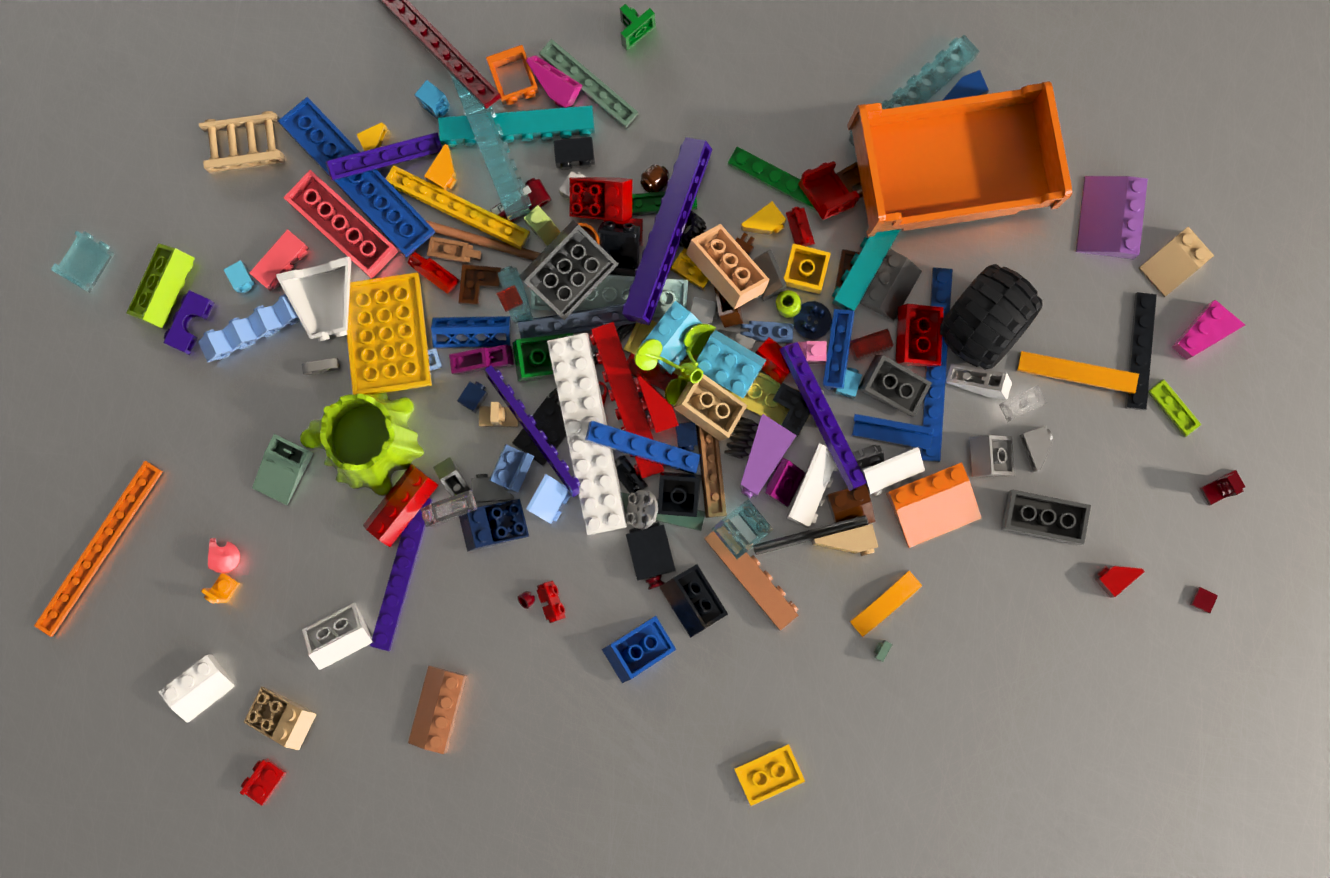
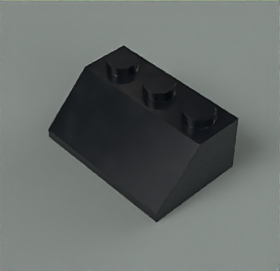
[660,564,728,638]

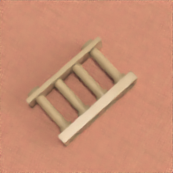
[199,111,285,173]

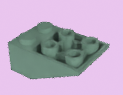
[252,434,314,505]

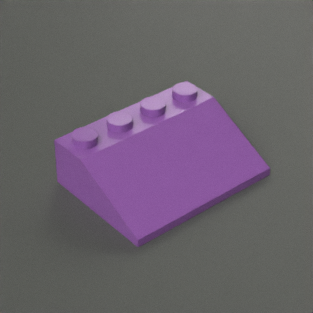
[1076,176,1148,260]

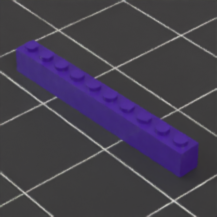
[622,137,713,325]

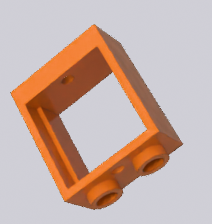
[486,45,539,105]

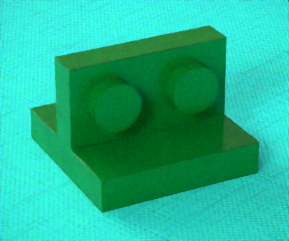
[620,4,656,50]

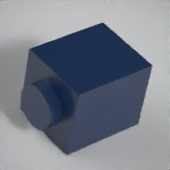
[457,381,488,413]
[676,422,698,451]

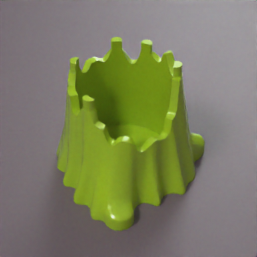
[300,393,424,496]

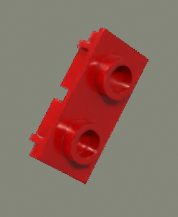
[786,207,815,247]
[536,581,566,623]

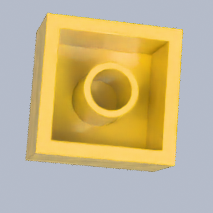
[784,244,831,294]

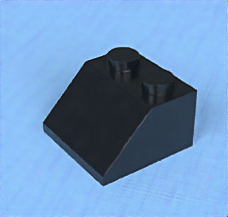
[657,472,701,517]

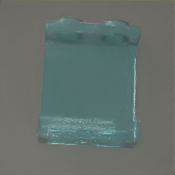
[51,231,114,293]

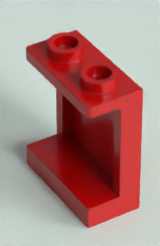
[798,161,860,220]

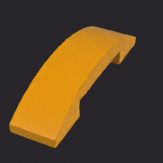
[850,571,922,637]

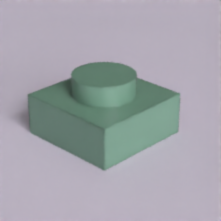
[874,640,893,662]

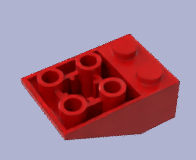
[569,177,633,221]
[633,372,679,433]

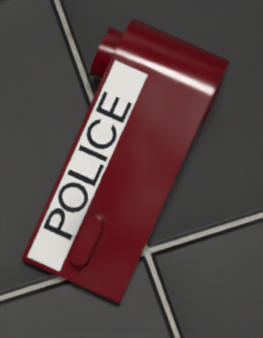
[490,178,552,223]

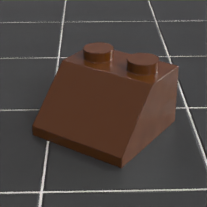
[826,484,875,524]

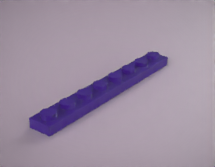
[779,342,867,491]
[485,365,580,497]
[370,498,433,651]

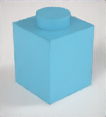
[223,260,256,293]
[835,367,862,399]

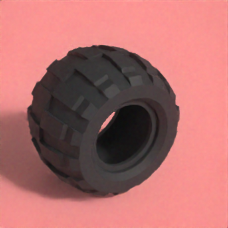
[940,264,1043,370]

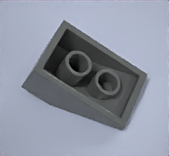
[858,355,932,417]

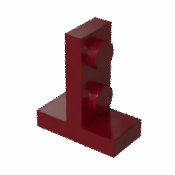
[1200,470,1245,505]

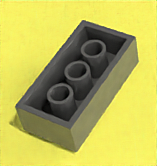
[1001,490,1091,545]

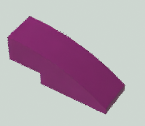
[449,345,514,374]

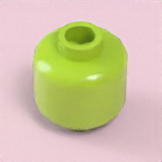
[776,290,801,318]

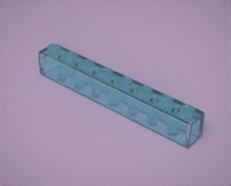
[450,74,532,220]

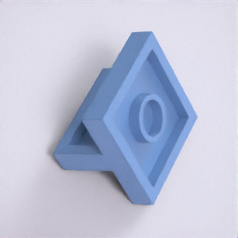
[489,444,534,493]

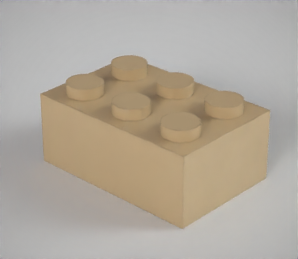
[673,374,748,441]

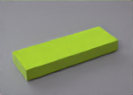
[1148,379,1201,437]

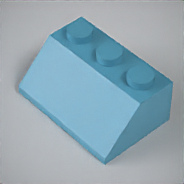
[639,301,703,374]

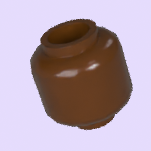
[640,164,669,193]

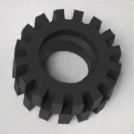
[679,211,706,249]

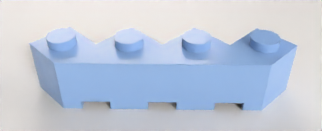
[198,294,300,362]

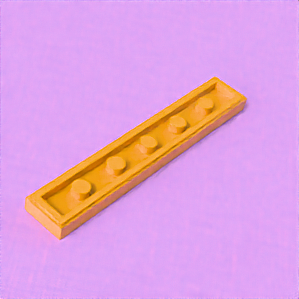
[1017,351,1139,394]

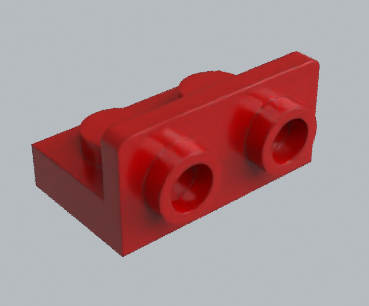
[240,759,286,806]

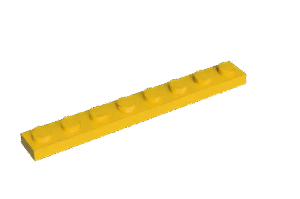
[385,166,530,250]

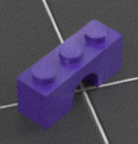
[163,290,215,355]

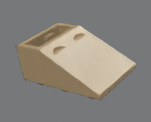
[244,686,316,750]

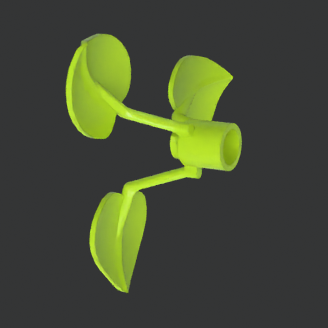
[634,324,716,405]

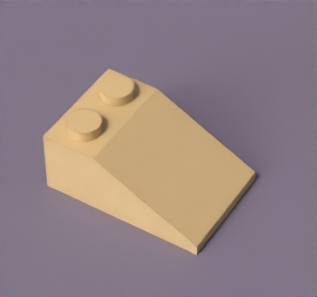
[1139,226,1214,297]

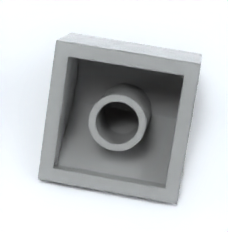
[969,435,1015,477]

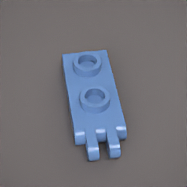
[740,321,794,344]

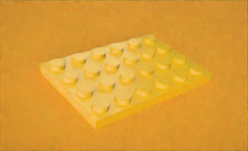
[347,272,432,395]

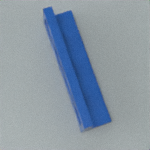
[823,309,855,390]
[431,316,511,348]
[852,414,934,450]

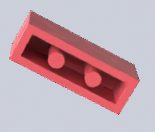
[249,229,309,291]

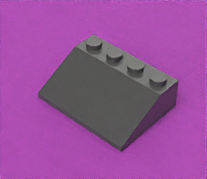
[519,220,618,320]

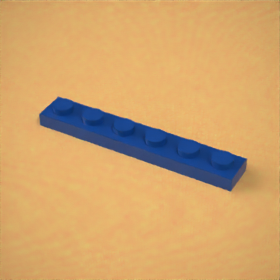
[585,421,701,474]

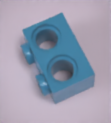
[414,80,450,120]

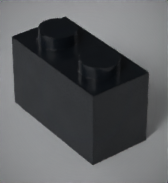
[553,137,595,170]

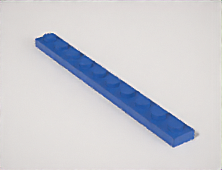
[920,267,953,462]

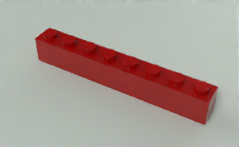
[589,322,664,479]

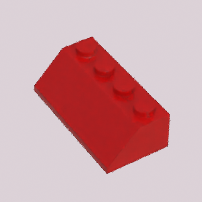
[363,463,439,547]

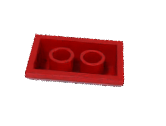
[896,303,944,366]

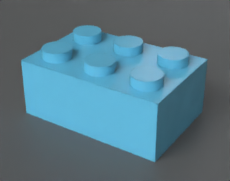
[696,330,766,398]

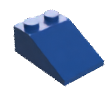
[602,616,676,683]

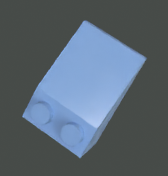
[526,474,571,524]

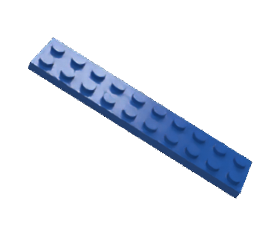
[278,97,435,257]

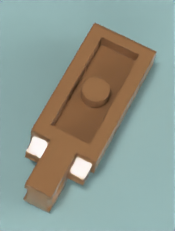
[426,236,482,263]

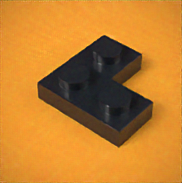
[772,383,810,437]

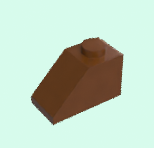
[714,286,743,328]

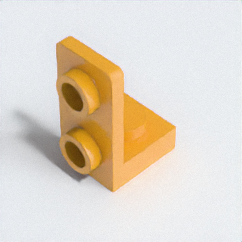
[201,573,240,604]

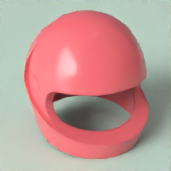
[208,538,240,574]

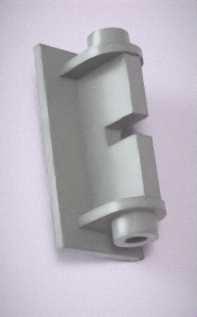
[852,445,884,470]

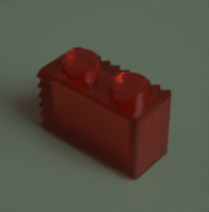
[850,328,894,361]

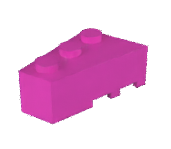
[1172,300,1245,360]

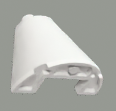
[276,257,351,341]

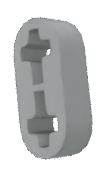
[302,358,340,375]

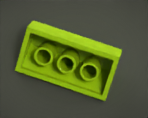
[126,243,195,328]

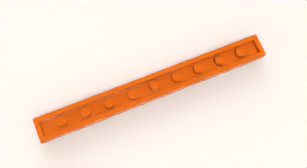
[34,461,163,637]

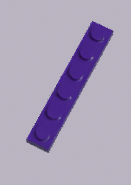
[326,132,442,181]

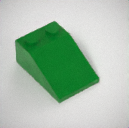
[512,333,574,381]

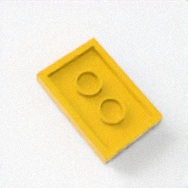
[734,744,805,806]

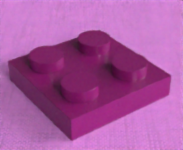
[765,458,806,507]

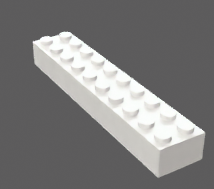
[547,333,628,535]

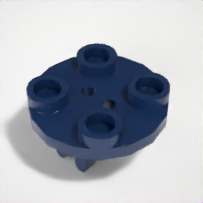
[793,301,832,340]

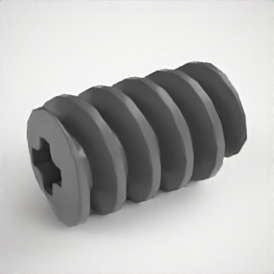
[724,417,758,459]

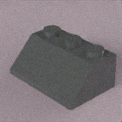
[860,249,922,322]

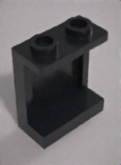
[598,221,640,277]
[626,522,676,581]

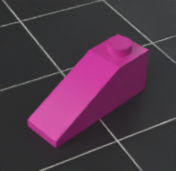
[526,55,583,108]

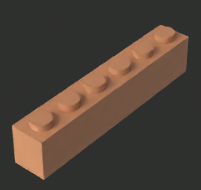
[704,523,799,631]

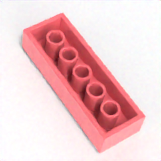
[283,170,398,279]

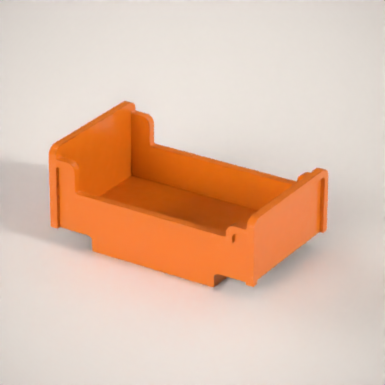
[847,81,1072,237]

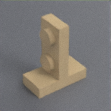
[479,402,519,427]

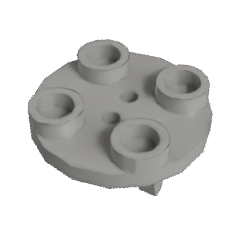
[626,490,658,529]

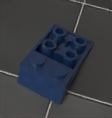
[458,499,529,552]

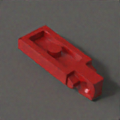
[407,252,460,294]

